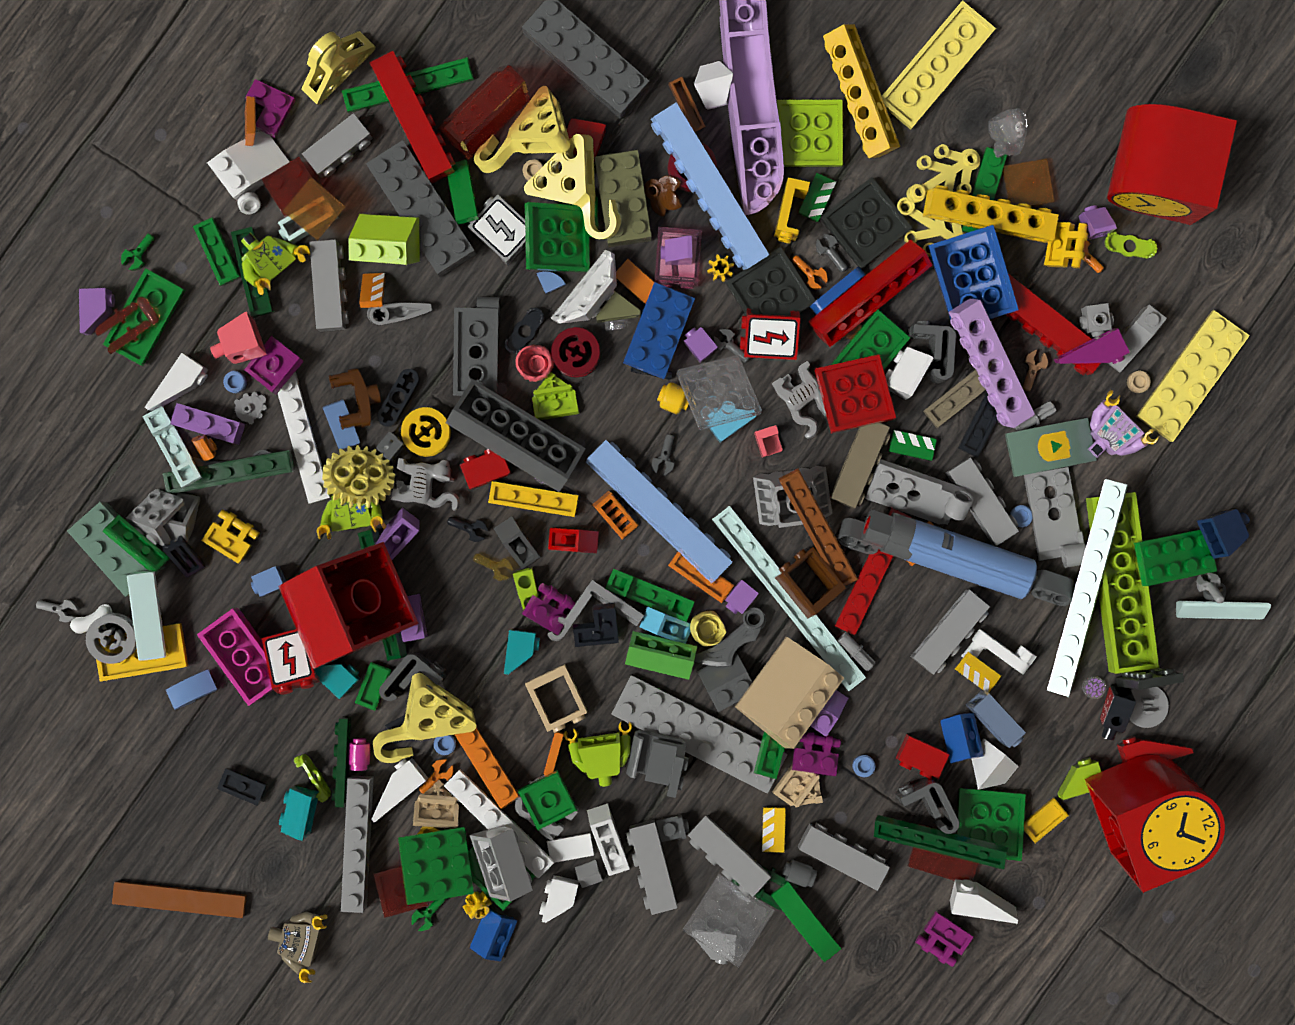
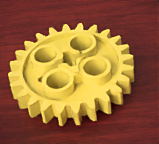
[322,445,395,509]

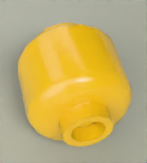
[657,382,691,414]

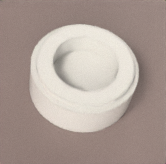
[237,192,261,214]

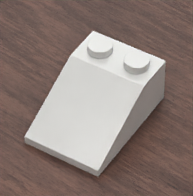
[207,131,291,201]

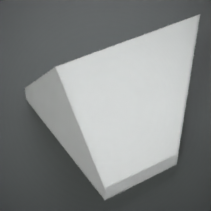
[694,61,733,110]
[972,739,1019,790]

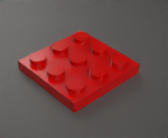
[815,355,896,434]

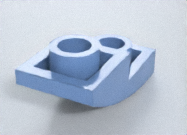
[323,399,360,449]
[166,670,217,710]

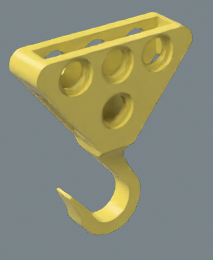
[302,31,376,105]
[474,86,570,173]
[524,134,621,239]
[373,673,476,763]

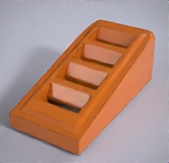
[592,491,639,539]

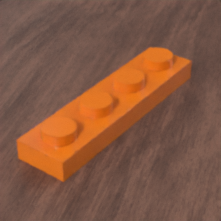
[455,726,520,809]

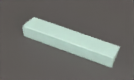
[127,571,167,661]
[1176,601,1271,619]

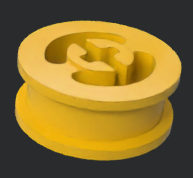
[401,407,451,457]

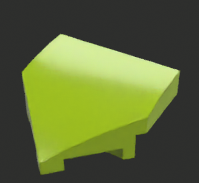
[532,372,579,420]

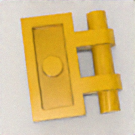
[1044,222,1088,268]
[202,509,260,564]

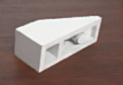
[144,353,208,411]
[372,758,428,822]
[587,804,630,876]
[950,879,1018,924]

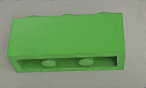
[625,631,697,680]

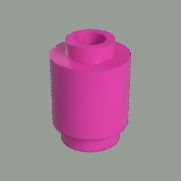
[348,738,370,771]

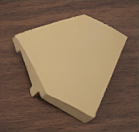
[772,763,823,807]
[413,780,459,829]

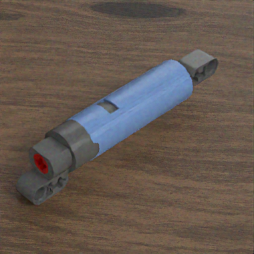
[838,510,1074,606]

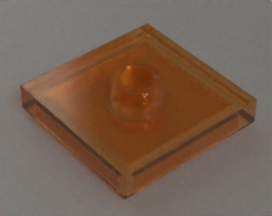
[1003,159,1054,206]
[283,177,346,240]

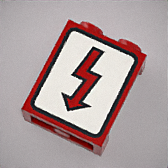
[740,309,800,360]
[262,629,320,695]

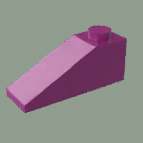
[1054,328,1130,364]

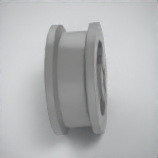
[86,613,137,664]

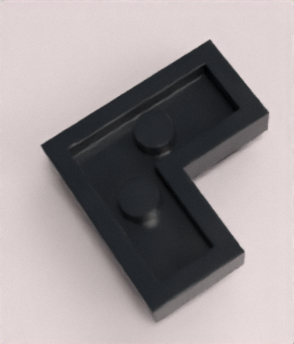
[573,603,619,647]

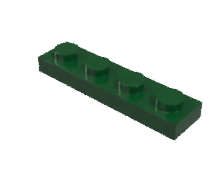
[231,227,274,318]
[332,717,351,807]

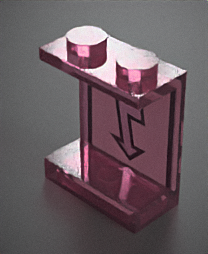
[655,227,702,289]

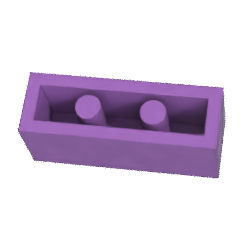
[170,403,245,445]

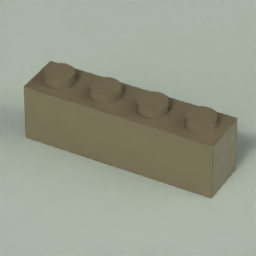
[830,423,891,509]

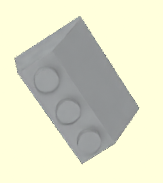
[470,826,533,902]

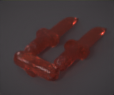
[95,296,159,354]

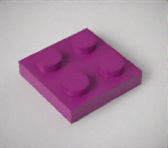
[244,336,303,395]

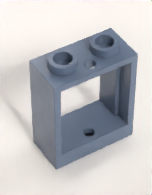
[966,690,1026,748]

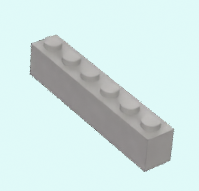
[341,775,374,913]

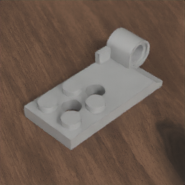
[865,459,974,525]
[1024,467,1086,568]

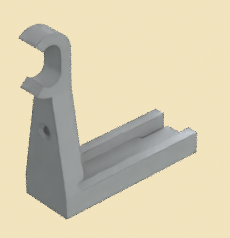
[548,580,644,641]

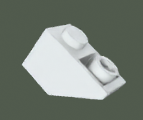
[539,875,579,923]

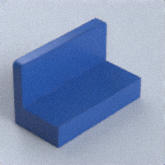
[941,713,984,763]
[470,908,517,962]

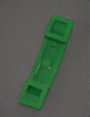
[605,569,695,622]
[771,881,842,962]

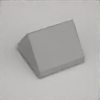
[575,860,603,888]

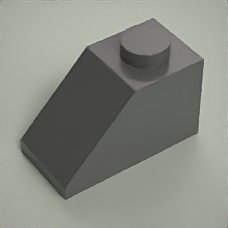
[494,516,540,569]

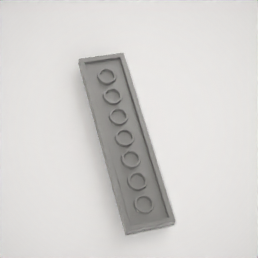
[611,675,787,794]

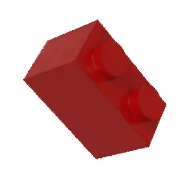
[460,449,512,490]
[896,734,949,779]

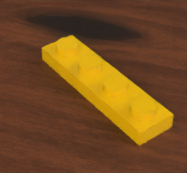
[488,481,578,517]

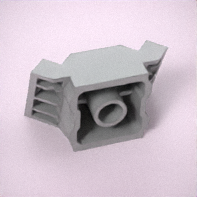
[753,466,832,528]

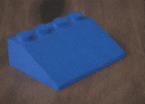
[928,225,1019,330]

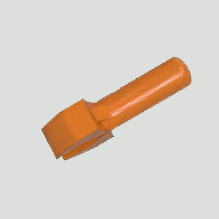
[1070,240,1104,273]
[792,255,827,290]
[419,759,454,794]

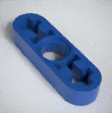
[810,266,866,315]

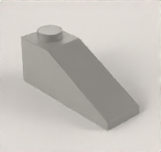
[1108,305,1167,373]

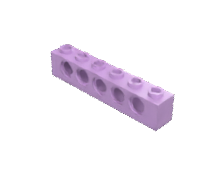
[949,299,1035,428]

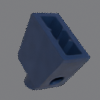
[1197,509,1250,559]

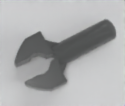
[816,234,847,272]
[714,329,750,363]
[652,434,674,476]

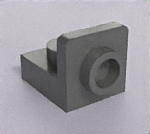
[376,432,406,462]
[656,814,690,842]

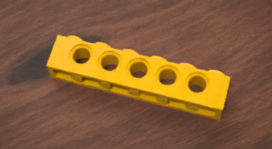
[823,24,900,158]
[923,185,1059,243]

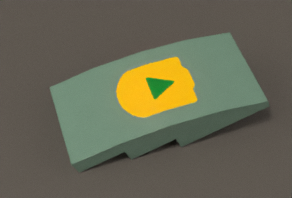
[1005,418,1097,477]

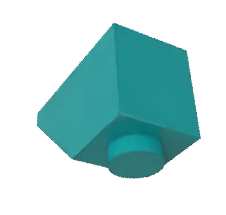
[504,629,540,674]
[314,663,361,699]

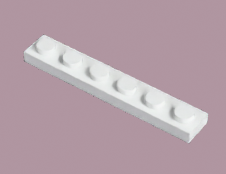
[278,372,331,504]
[444,769,554,879]

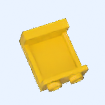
[774,177,810,243]

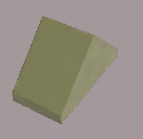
[596,292,640,323]

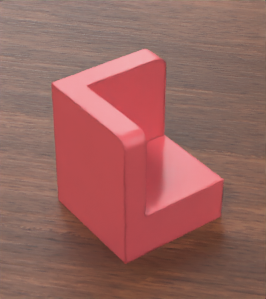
[754,425,782,458]

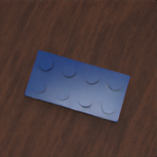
[623,282,695,379]

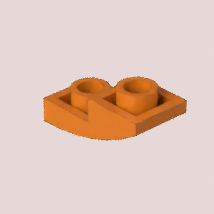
[192,435,217,460]

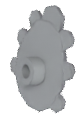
[234,392,266,424]

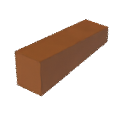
[668,77,705,132]

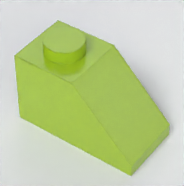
[1058,758,1101,800]

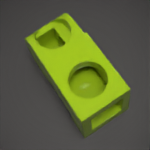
[513,567,540,611]

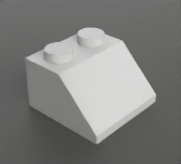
[885,347,933,400]

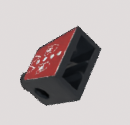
[1100,685,1136,741]

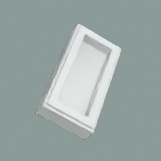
[547,833,594,863]

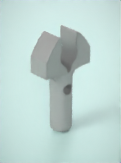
[1196,573,1225,604]
[36,600,79,623]

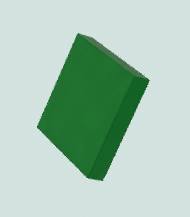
[518,770,577,830]

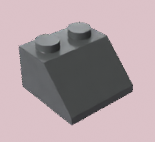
[697,652,752,712]

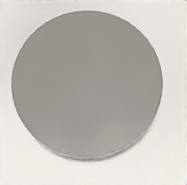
[1130,687,1169,728]

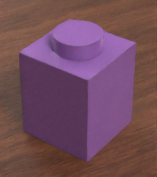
[684,327,718,363]
[724,580,759,614]

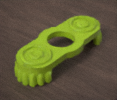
[1105,232,1158,259]
[294,754,331,803]

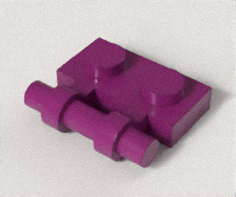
[522,583,576,635]
[792,732,841,776]
[915,911,973,967]

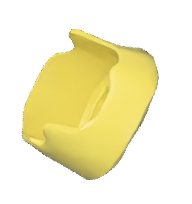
[690,611,726,646]

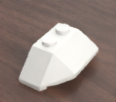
[551,250,617,324]

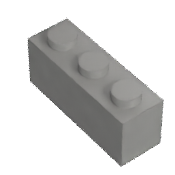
[302,113,373,178]

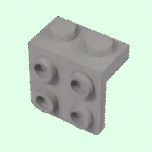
[126,489,185,546]

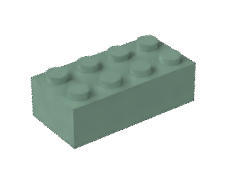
[67,502,165,597]

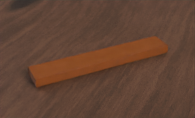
[779,468,858,586]
[112,881,247,918]

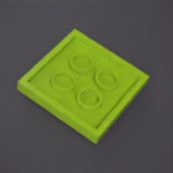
[776,100,843,167]

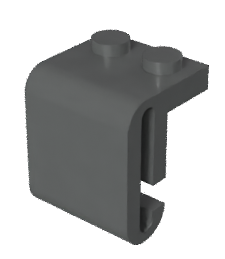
[908,321,956,384]
[379,652,447,701]
[626,730,689,798]
[895,778,959,834]

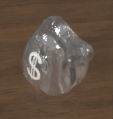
[987,108,1027,158]

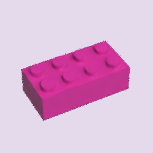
[197,608,273,706]

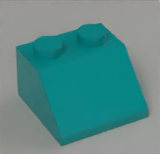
[279,786,319,841]

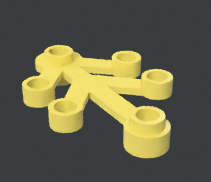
[907,144,980,207]
[896,197,965,257]

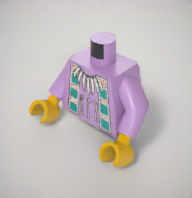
[1088,390,1159,458]

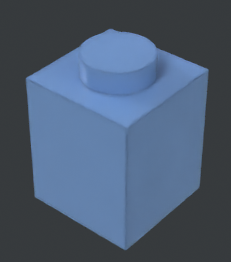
[251,566,286,597]

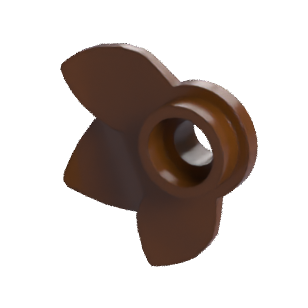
[644,175,682,216]

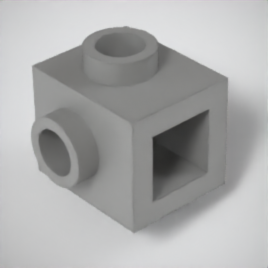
[1080,303,1114,337]

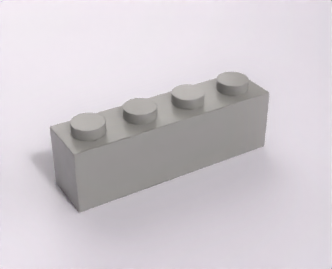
[310,240,349,332]
[945,458,1019,546]
[910,589,990,675]
[688,815,772,897]
[626,819,677,915]
[798,823,890,891]

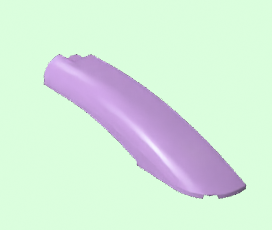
[719,0,784,215]

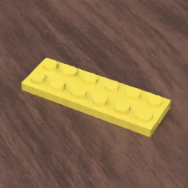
[882,0,996,130]
[1136,310,1249,442]

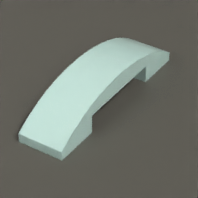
[142,406,202,489]

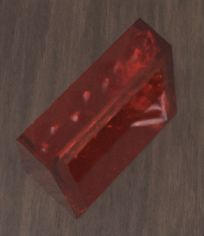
[437,65,530,160]

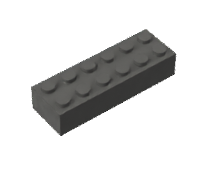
[522,0,649,120]
[366,140,476,278]
[446,379,586,492]

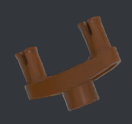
[329,368,381,430]

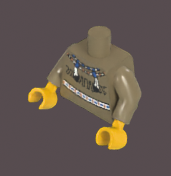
[268,911,327,983]

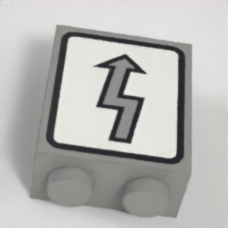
[468,195,526,265]

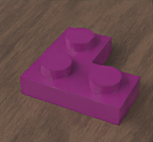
[245,79,295,138]

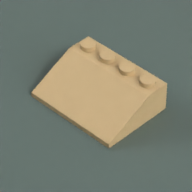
[735,637,844,749]

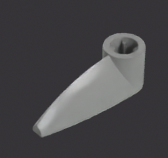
[367,303,432,325]

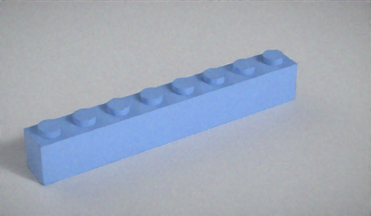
[651,103,769,270]
[586,440,732,583]

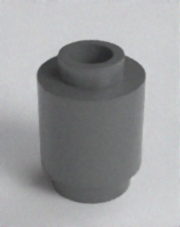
[783,859,817,887]

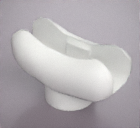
[70,604,112,634]

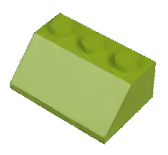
[348,214,420,265]

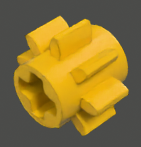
[707,254,734,282]
[462,891,492,919]

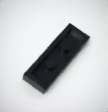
[958,391,998,458]

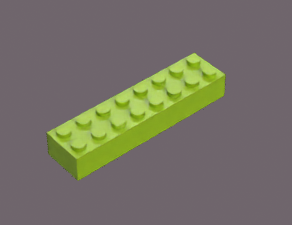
[1086,492,1159,674]

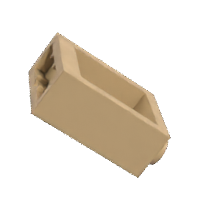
[525,664,588,733]

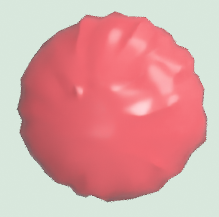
[516,344,554,382]

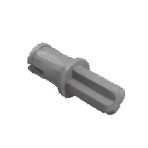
[1015,402,1056,431]
[837,632,875,671]

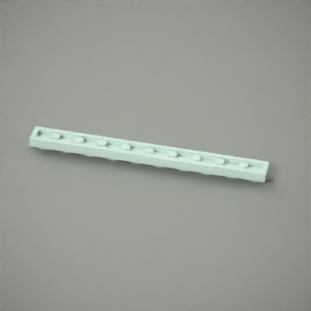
[1047,479,1128,697]
[712,506,866,691]

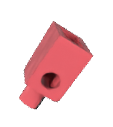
[210,311,267,364]

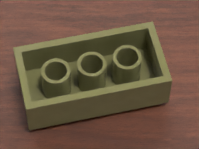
[594,150,651,248]

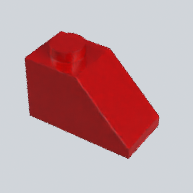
[548,528,599,553]

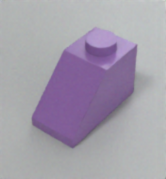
[1079,205,1117,240]
[661,236,692,265]
[79,288,115,335]
[375,507,419,560]
[401,594,428,642]
[810,690,848,737]

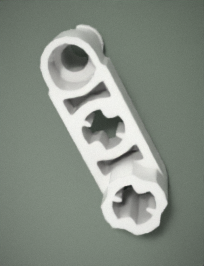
[961,629,1037,674]

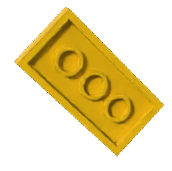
[96,623,188,681]

